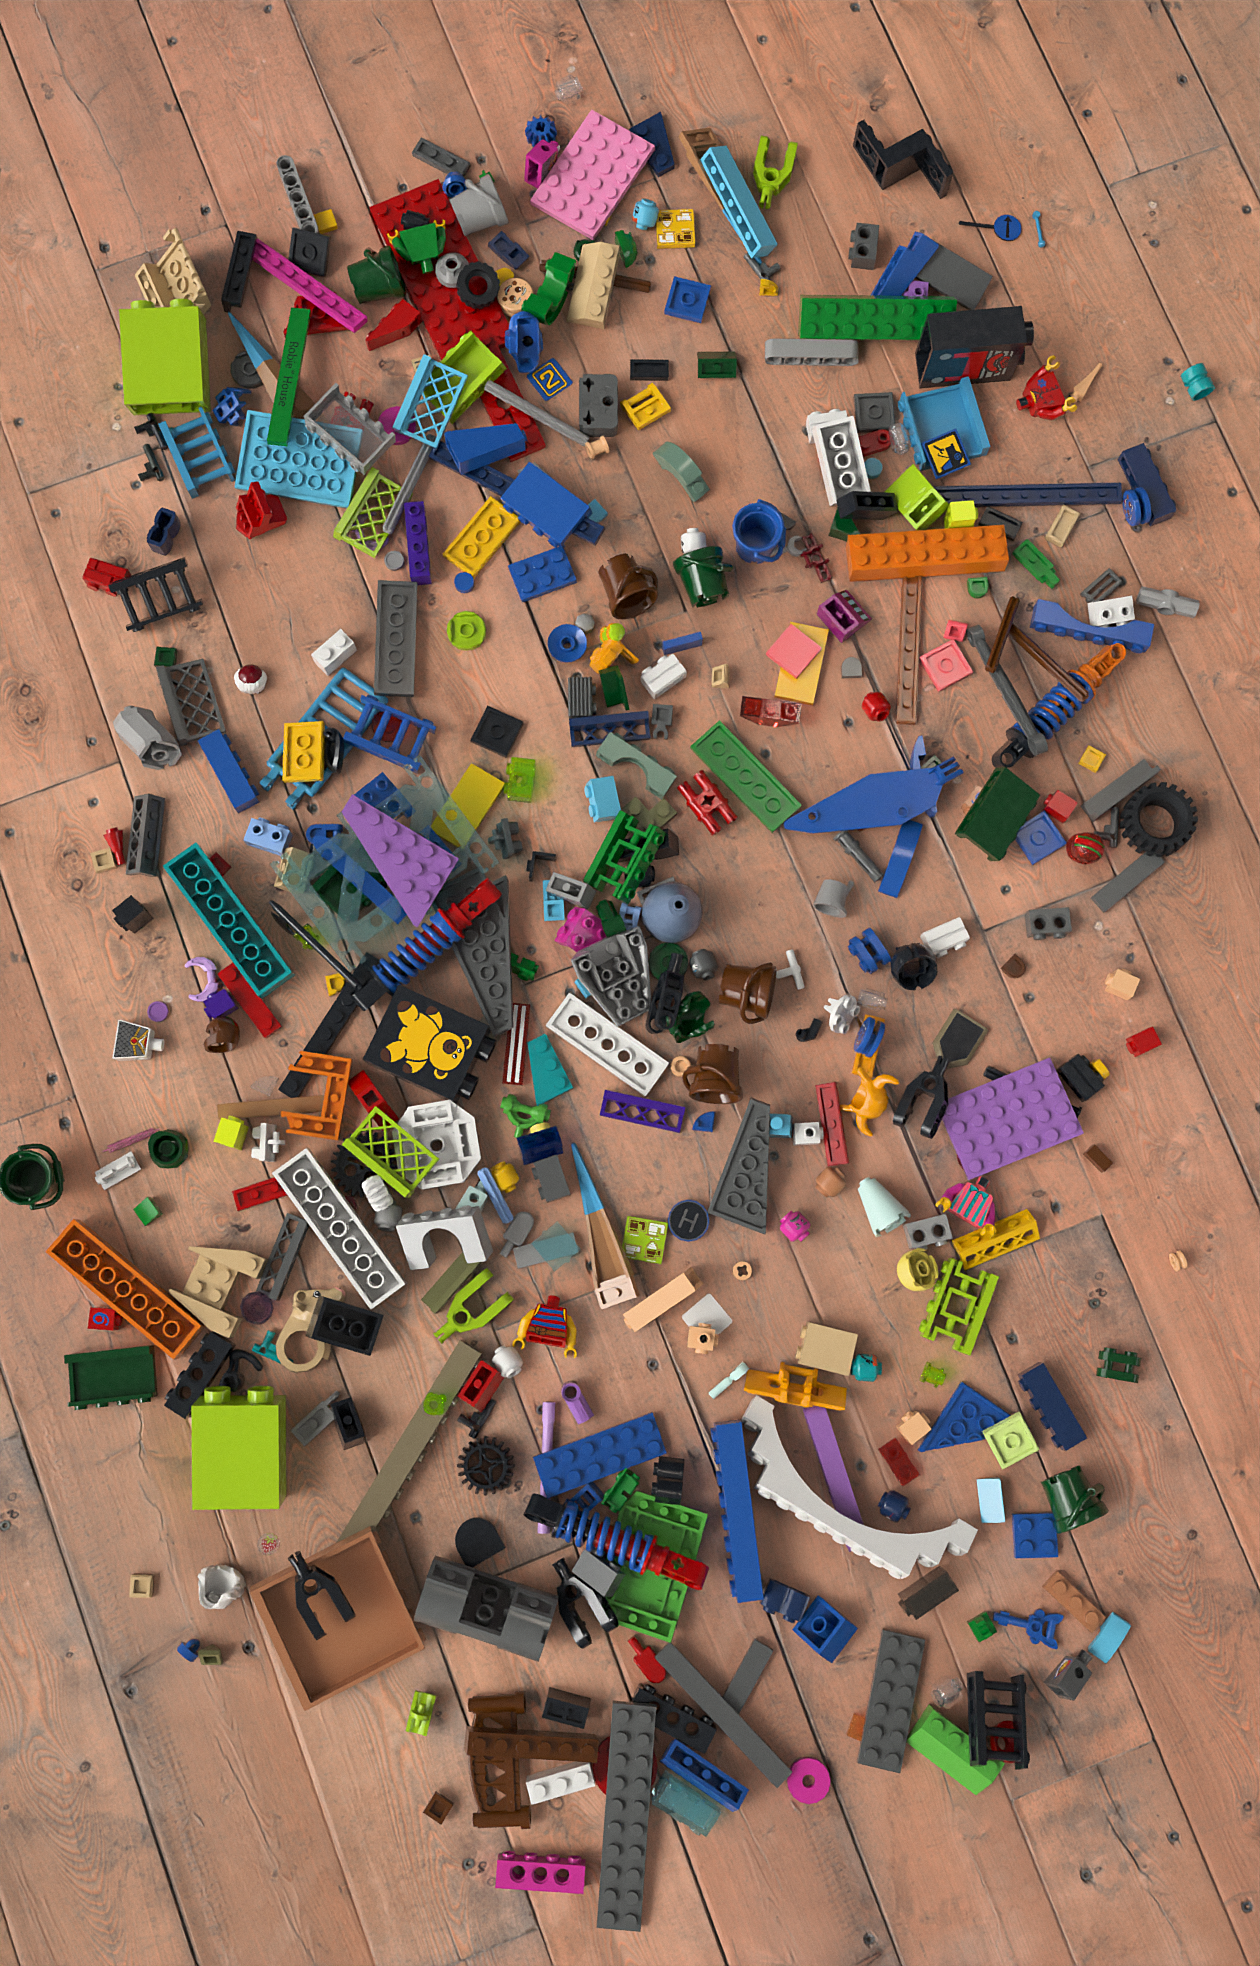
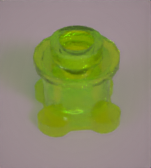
[293,924,320,950]
[919,1362,946,1388]
[423,1392,447,1415]

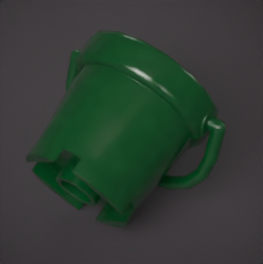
[347,245,406,304]
[673,546,734,608]
[0,1143,65,1210]
[1041,1465,1109,1534]

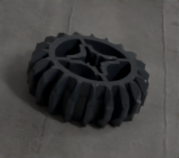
[457,1436,515,1496]

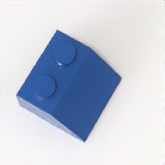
[792,1595,858,1663]

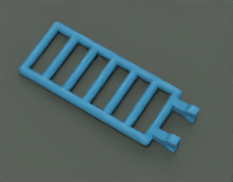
[259,668,388,810]

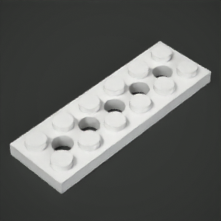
[546,993,669,1097]

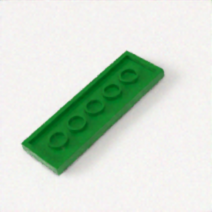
[690,720,802,833]

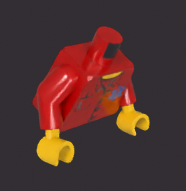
[1016,355,1077,420]

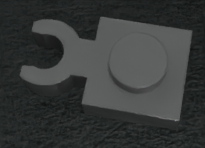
[651,704,673,740]

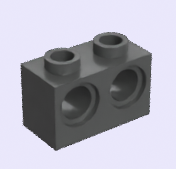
[848,223,879,270]
[1024,907,1072,940]

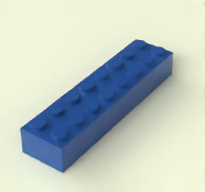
[710,1419,764,1603]

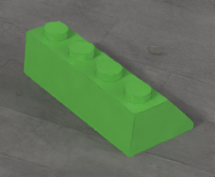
[906,1704,1005,1795]

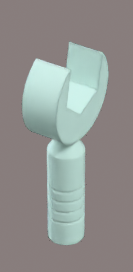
[708,1362,749,1399]

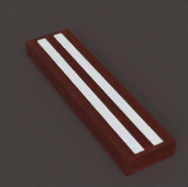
[502,1003,531,1086]

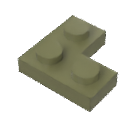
[621,797,677,832]

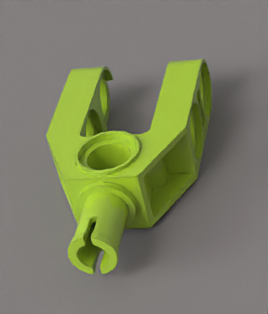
[753,135,798,209]
[433,1268,514,1344]

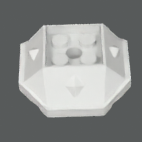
[392,1100,481,1190]

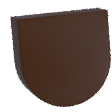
[1000,954,1026,979]

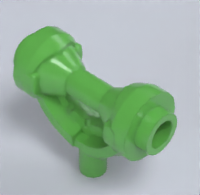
[500,1094,551,1139]

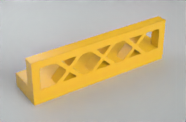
[952,1209,1040,1270]

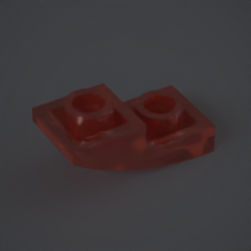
[878,1437,920,1487]

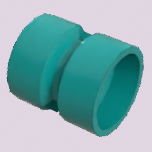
[1180,363,1215,401]

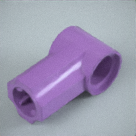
[561,1381,594,1425]

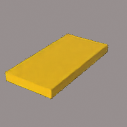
[442,496,521,579]
[774,621,829,706]
[430,763,505,851]

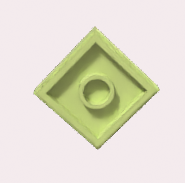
[982,1412,1040,1470]

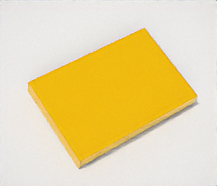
[282,721,325,783]

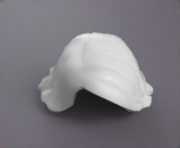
[198,1564,246,1609]

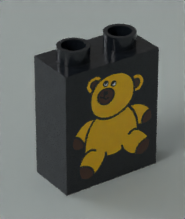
[363,985,497,1105]

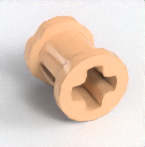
[585,436,610,460]

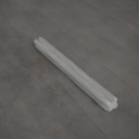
[484,380,589,446]
[383,434,436,534]

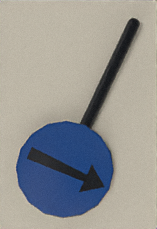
[959,215,1021,241]

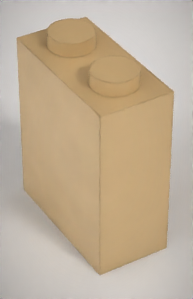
[795,1322,858,1376]

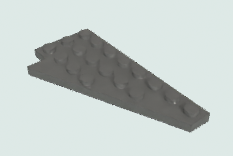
[432,866,513,1037]

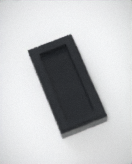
[630,359,669,381]
[978,506,1023,541]

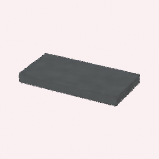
[915,240,993,310]

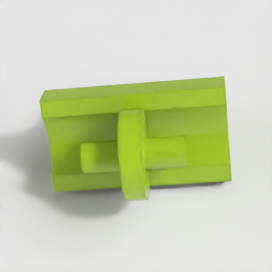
[405,1690,436,1736]

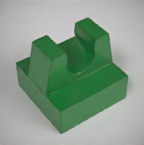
[967,1611,997,1643]

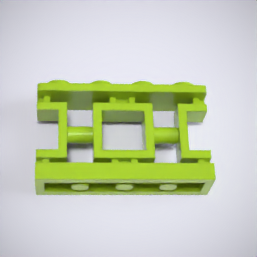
[919,1258,999,1356]

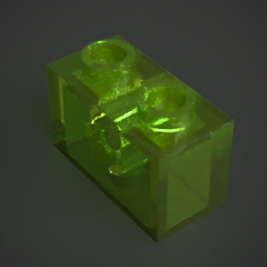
[504,757,536,803]

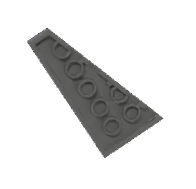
[707,1097,770,1235]

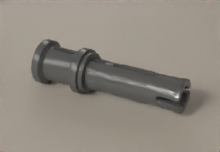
[833,830,884,883]

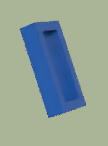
[662,632,703,655]

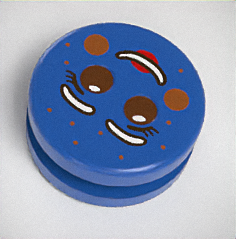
[1122,487,1151,526]
[853,1017,885,1058]

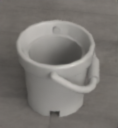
[449,174,509,236]

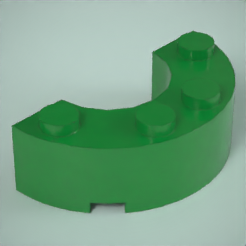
[521,252,576,326]

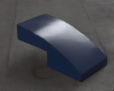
[488,231,529,270]

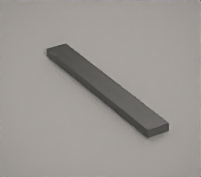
[654,1642,792,1788]

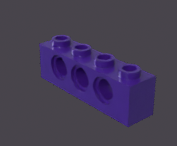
[404,501,432,586]

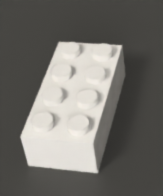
[812,416,871,506]

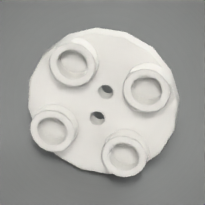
[824,994,860,1034]

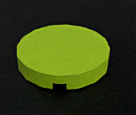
[447,611,486,651]

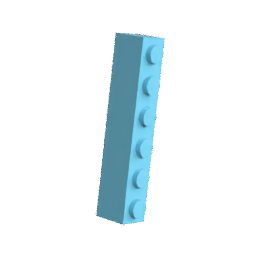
[700,146,777,258]

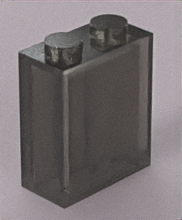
[897,1566,959,1620]

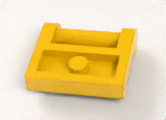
[620,383,671,431]

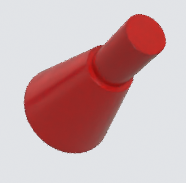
[103,827,126,866]

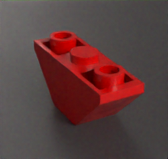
[348,1070,399,1131]

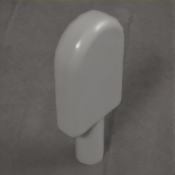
[499,1212,534,1258]

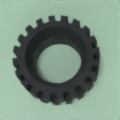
[1119,782,1198,857]

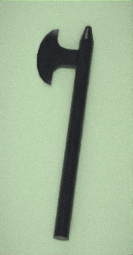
[269,900,360,988]

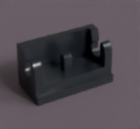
[542,1687,591,1729]

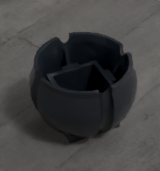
[891,943,938,991]

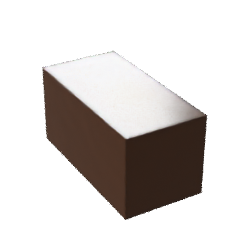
[1083,1144,1113,1173]

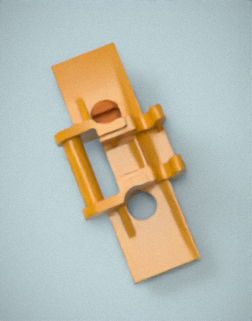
[744,1362,847,1411]

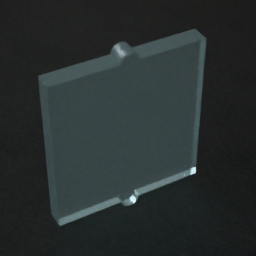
[531,1221,581,1272]

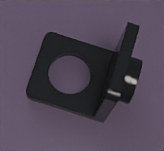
[526,851,556,882]

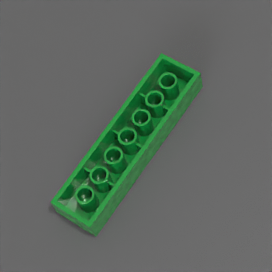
[798,295,957,340]

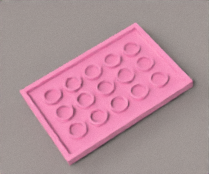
[530,110,655,240]

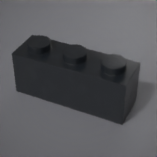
[836,491,899,520]

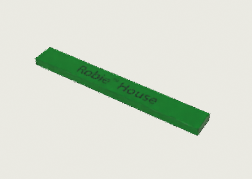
[267,307,311,446]

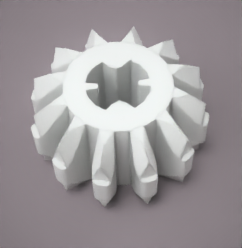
[362,1175,393,1212]

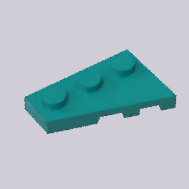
[527,1033,573,1106]

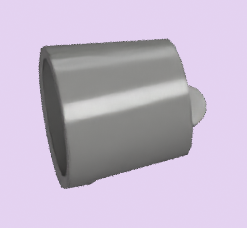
[813,879,854,918]

